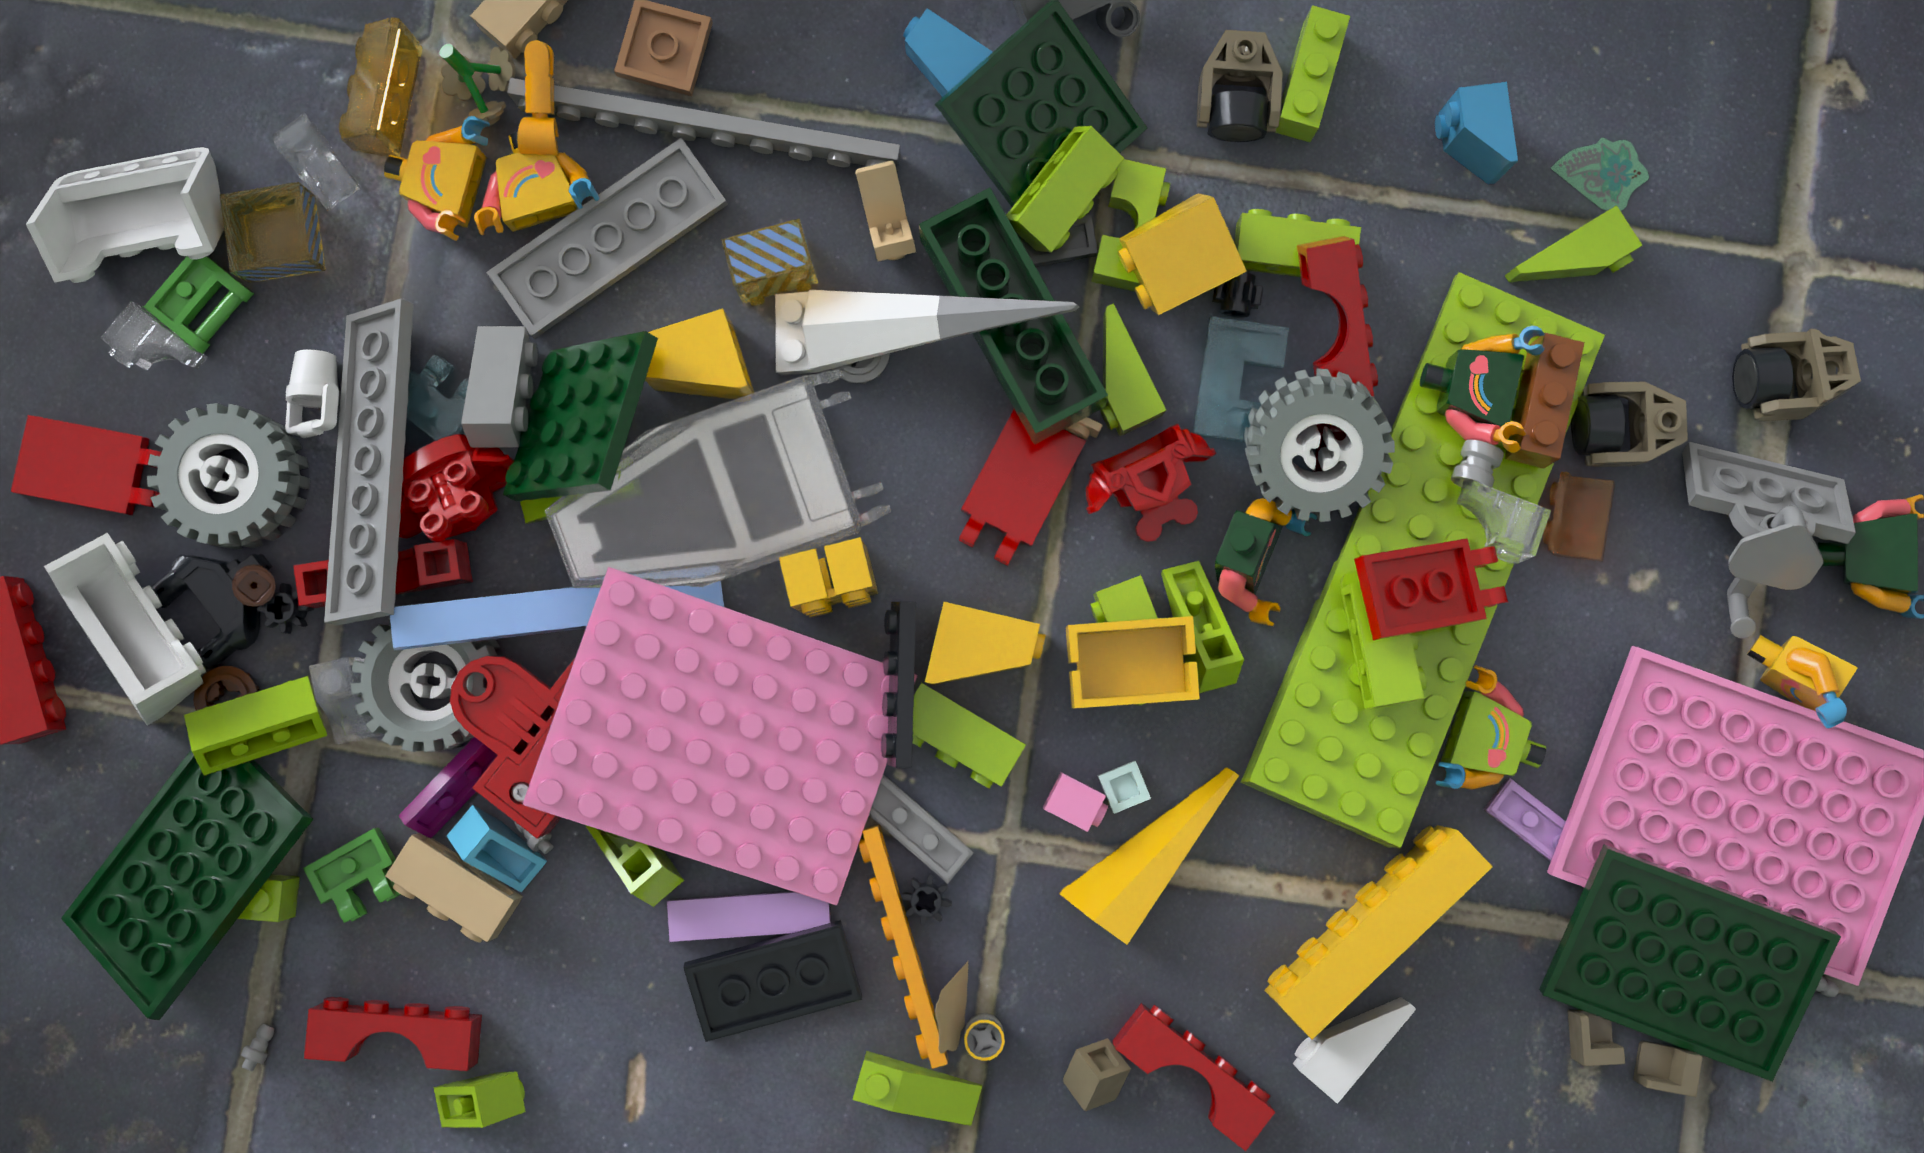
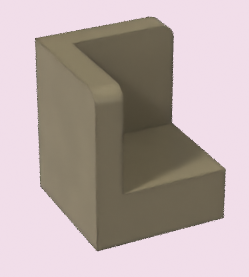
[1568,1009,1625,1066]
[1063,1038,1131,1111]
[1633,1041,1703,1097]

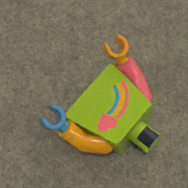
[1436,665,1546,790]

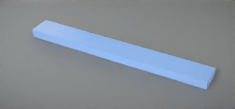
[390,571,724,651]

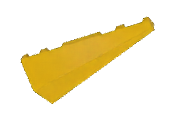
[1059,767,1239,945]

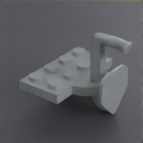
[1682,442,1856,639]

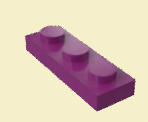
[398,737,498,839]

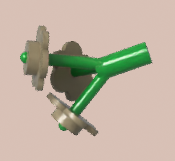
[439,44,516,127]

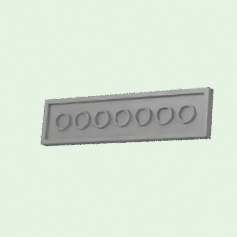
[324,299,413,626]

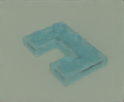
[1192,316,1289,443]

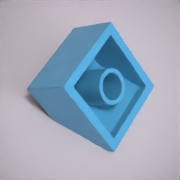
[1435,82,1518,184]

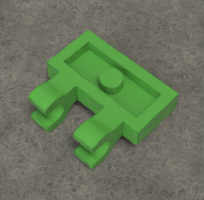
[303,828,401,923]

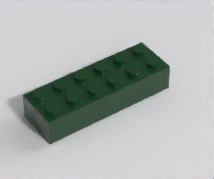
[919,187,1108,445]

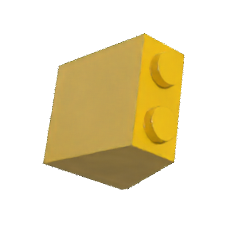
[1118,193,1247,315]
[645,308,756,401]
[925,602,1046,685]

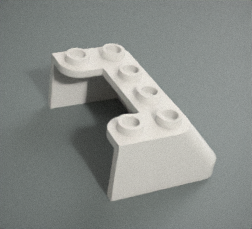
[26,147,226,283]
[44,533,206,726]

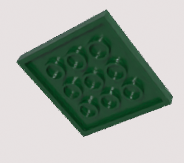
[935,0,1147,207]
[503,331,658,501]

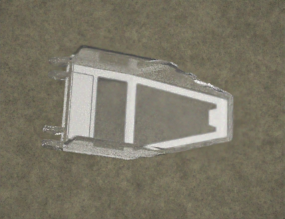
[545,369,892,588]

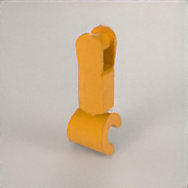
[517,40,559,155]

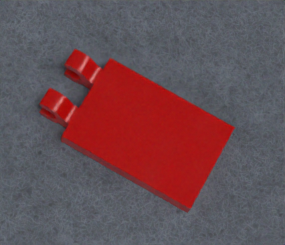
[959,409,1086,566]
[11,415,162,516]
[1354,538,1508,640]

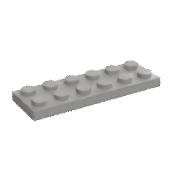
[486,138,728,339]

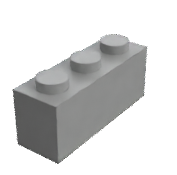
[461,326,538,447]

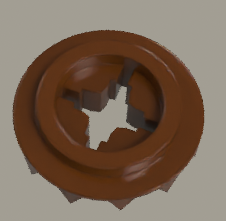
[193,666,259,711]

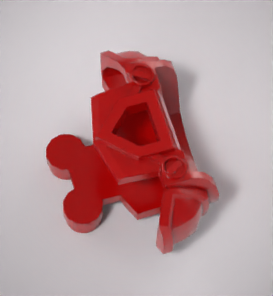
[1085,424,1217,542]
[399,434,514,542]

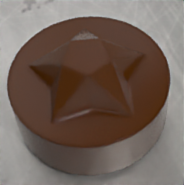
[232,565,276,606]

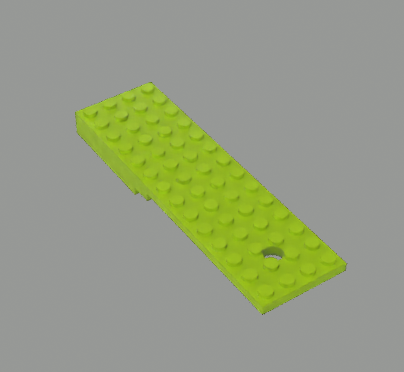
[1240,272,1605,848]

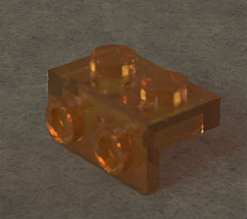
[1543,472,1615,562]

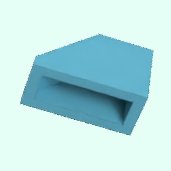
[447,805,547,892]

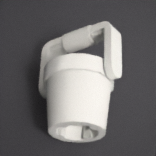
[285,350,340,438]

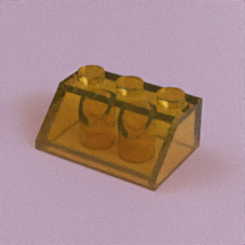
[339,17,423,157]

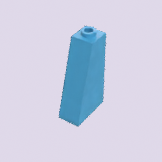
[903,8,992,97]

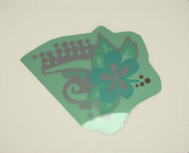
[1551,138,1649,211]

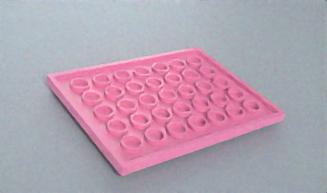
[523,567,918,905]
[1547,646,1924,986]

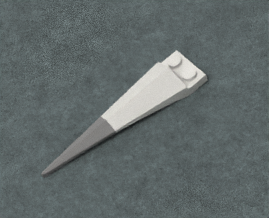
[775,290,1079,375]

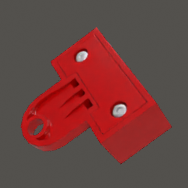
[450,656,575,839]

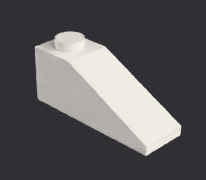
[1293,997,1416,1104]

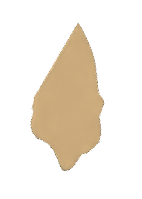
[935,961,968,1054]

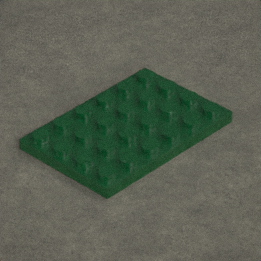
[61,750,313,1020]
[1539,844,1841,1082]

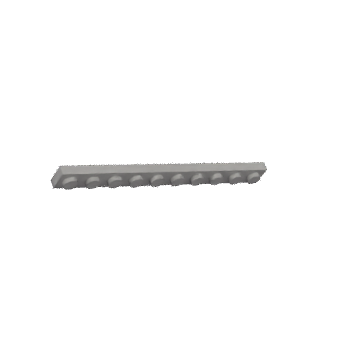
[507,78,901,171]

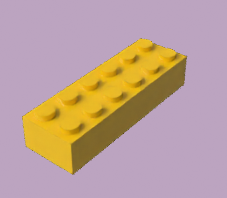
[1264,825,1492,1040]

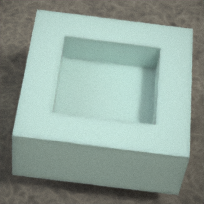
[1098,761,1151,814]

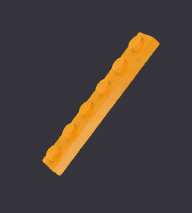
[859,824,948,1069]

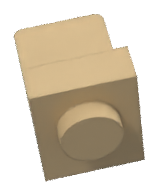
[856,161,916,261]

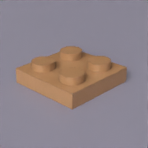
[614,0,713,96]

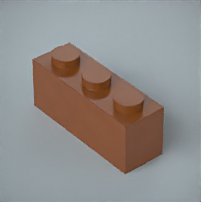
[1505,332,1585,469]

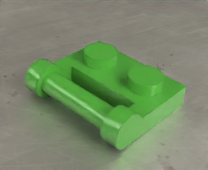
[144,256,254,354]

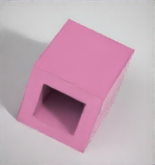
[1043,772,1108,832]

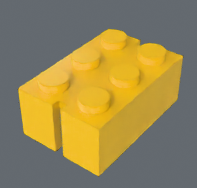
[779,537,878,618]
[1066,616,1200,708]

